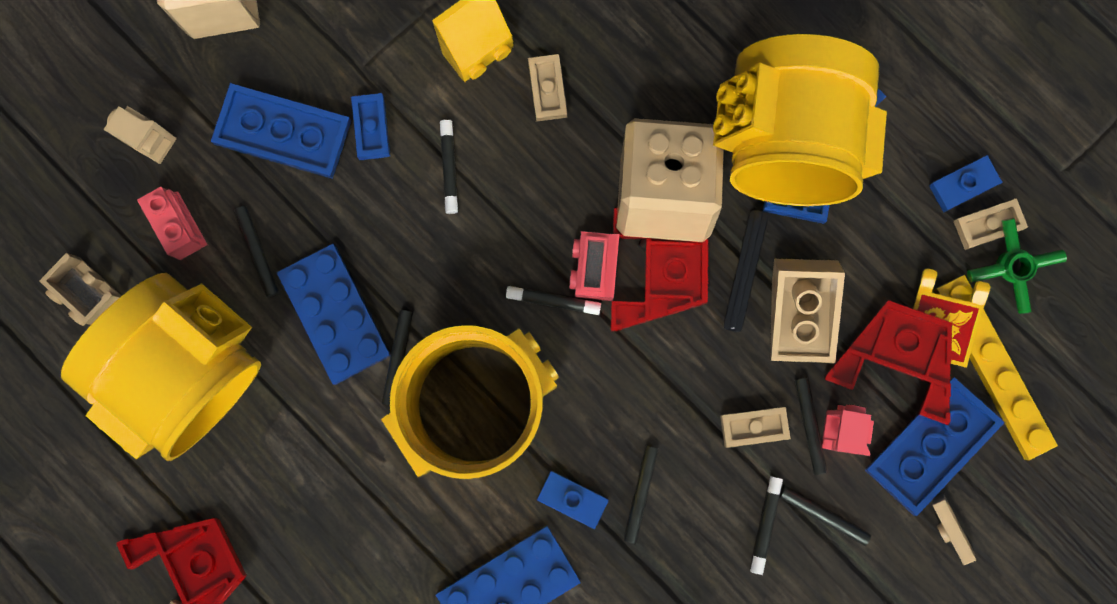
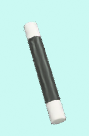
[440,120,458,214]
[506,286,601,315]
[750,476,783,575]

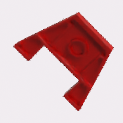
[611,208,708,331]
[825,300,952,425]
[116,518,247,604]

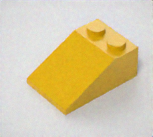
[432,0,513,82]

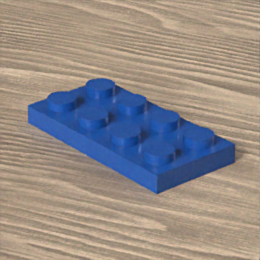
[211,83,351,179]
[277,244,391,385]
[865,377,1005,516]
[436,525,581,604]

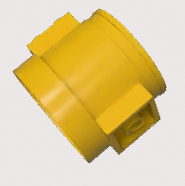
[713,34,887,206]
[61,273,261,461]
[381,325,559,479]

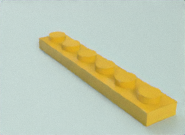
[933,275,1058,460]

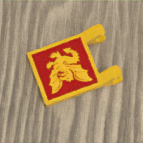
[913,269,990,368]

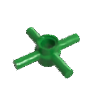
[967,218,1067,314]

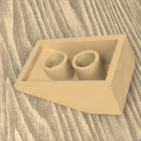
[770,259,845,363]

